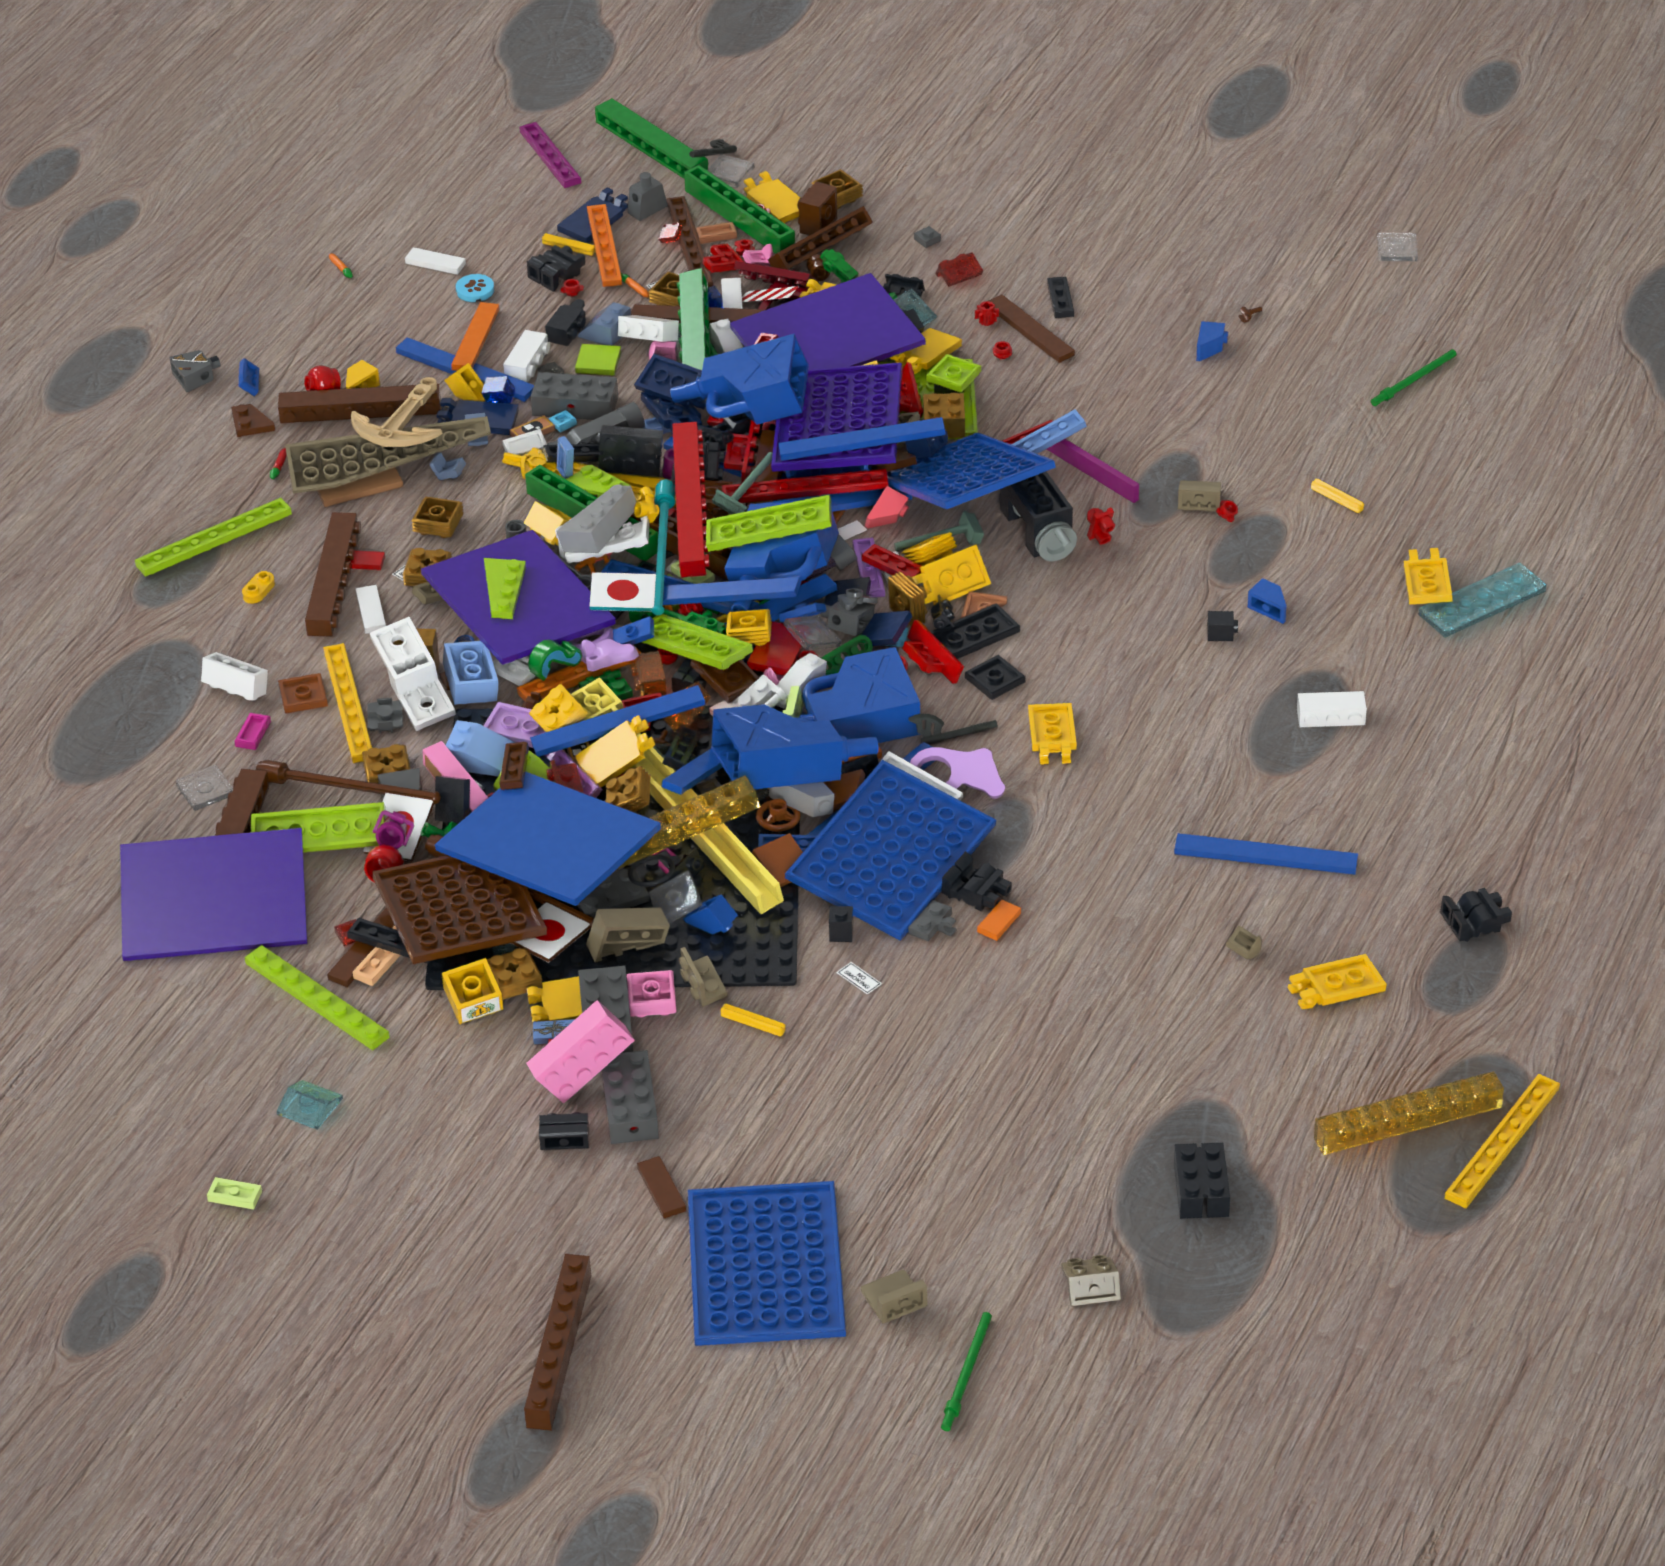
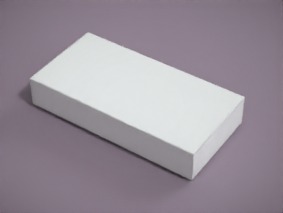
[502,429,547,456]

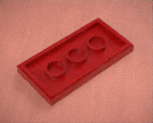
[747,621,810,676]

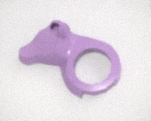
[568,626,639,671]
[910,747,1005,799]

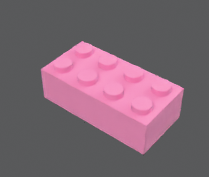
[526,1000,635,1103]

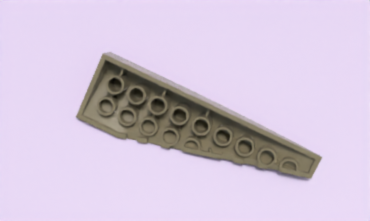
[285,416,491,494]

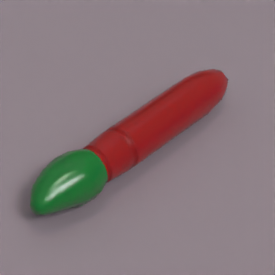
[270,448,287,479]

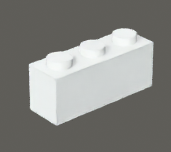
[618,315,679,342]
[503,330,550,383]
[201,652,268,700]
[1297,691,1367,727]

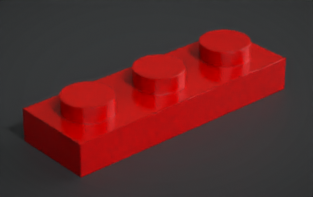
[862,544,921,577]

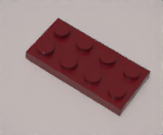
[734,261,819,289]

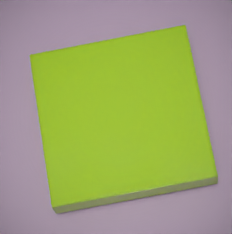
[575,344,621,376]
[926,354,981,393]

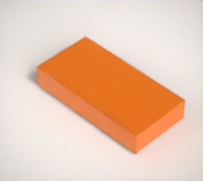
[977,900,1021,941]

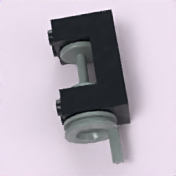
[1000,471,1077,562]

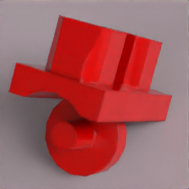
[1087,507,1115,545]

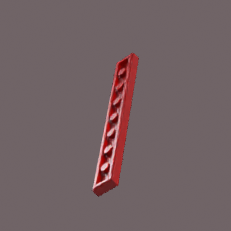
[722,469,889,503]

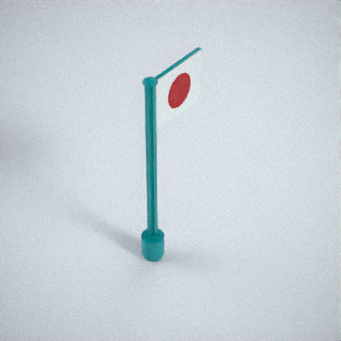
[590,479,676,616]

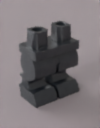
[527,245,585,292]
[941,851,1012,911]
[1440,888,1512,942]

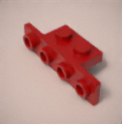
[900,362,923,418]
[724,420,760,483]
[902,620,964,684]

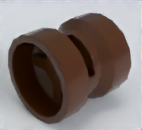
[807,254,830,281]

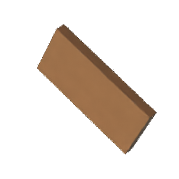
[316,467,403,507]

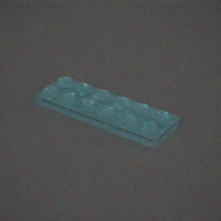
[1418,562,1547,638]

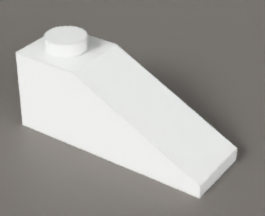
[710,319,743,354]
[773,653,827,709]

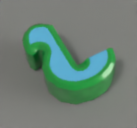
[528,639,582,681]

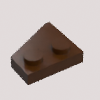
[231,404,275,437]
[875,449,917,472]

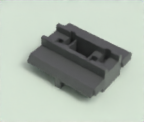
[367,698,403,734]

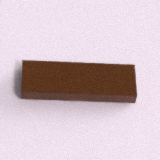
[499,742,529,790]
[637,1156,686,1219]

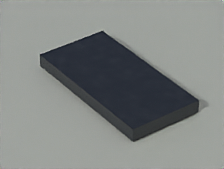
[931,603,1020,659]

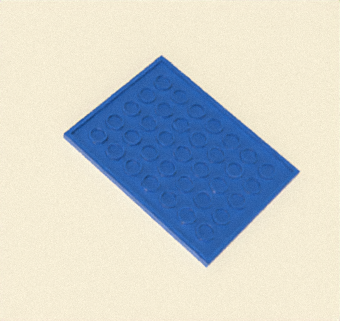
[887,433,1056,509]
[785,760,996,941]
[435,771,661,906]
[688,1181,846,1346]

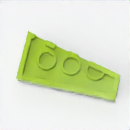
[566,465,630,497]
[484,558,526,619]

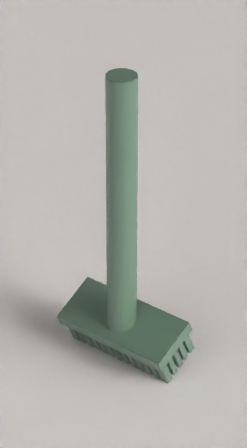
[712,452,773,515]
[894,511,984,551]

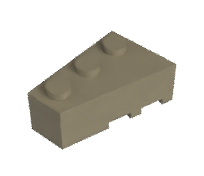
[586,908,670,962]

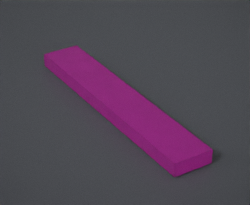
[519,122,581,188]
[1046,439,1139,503]

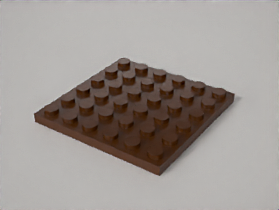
[373,855,547,964]

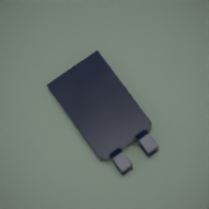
[557,187,628,243]
[634,354,706,410]
[641,392,702,436]
[437,398,519,435]

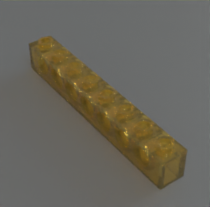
[616,775,760,870]
[1314,1071,1504,1155]

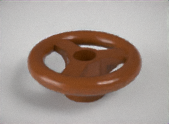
[756,799,801,832]

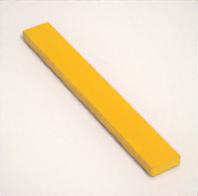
[323,643,372,763]
[1444,1074,1560,1209]

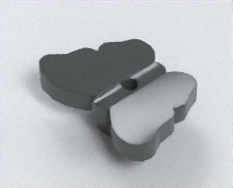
[838,588,878,610]

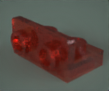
[935,252,983,287]
[546,760,584,793]

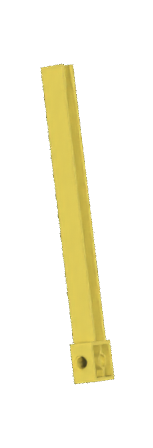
[571,677,784,914]

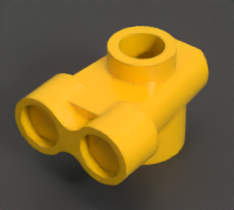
[634,486,659,523]

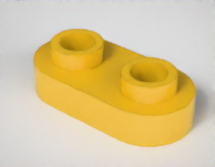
[242,571,275,604]

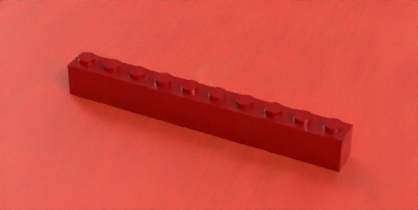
[672,422,710,578]

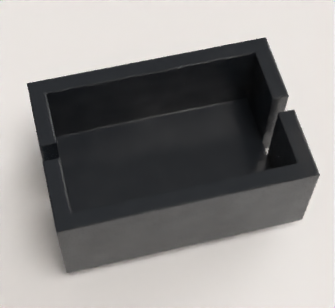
[598,425,663,477]
[1174,1142,1230,1219]

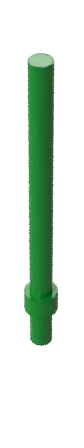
[1371,349,1457,406]
[941,1312,992,1431]

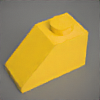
[346,360,380,389]
[444,363,492,402]

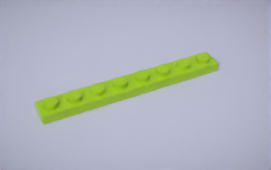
[135,498,292,577]
[245,945,390,1051]

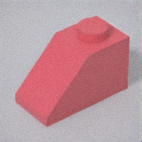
[865,486,909,528]

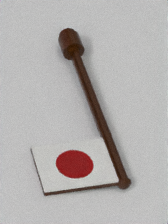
[256,760,441,862]
[425,835,594,963]

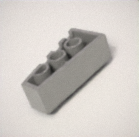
[556,484,636,553]

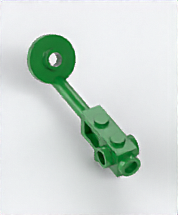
[820,249,898,301]
[629,608,727,635]

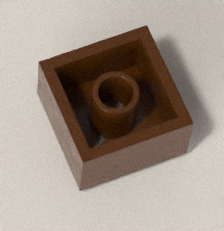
[797,181,838,235]

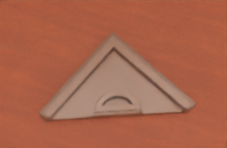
[961,592,1007,618]

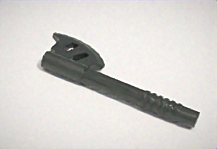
[689,139,737,158]
[908,713,998,745]

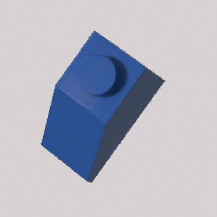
[1196,321,1228,361]
[1248,578,1286,624]
[683,894,738,935]

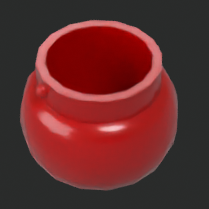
[304,365,341,391]
[364,844,404,883]

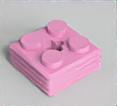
[627,970,677,1018]

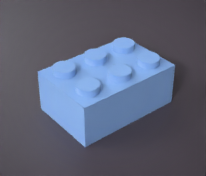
[443,641,498,705]

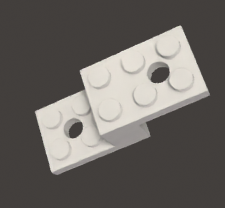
[370,617,456,731]

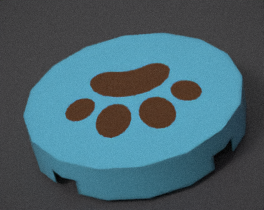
[456,274,494,302]

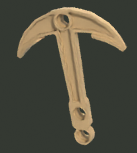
[351,377,442,447]

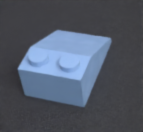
[446,720,515,776]

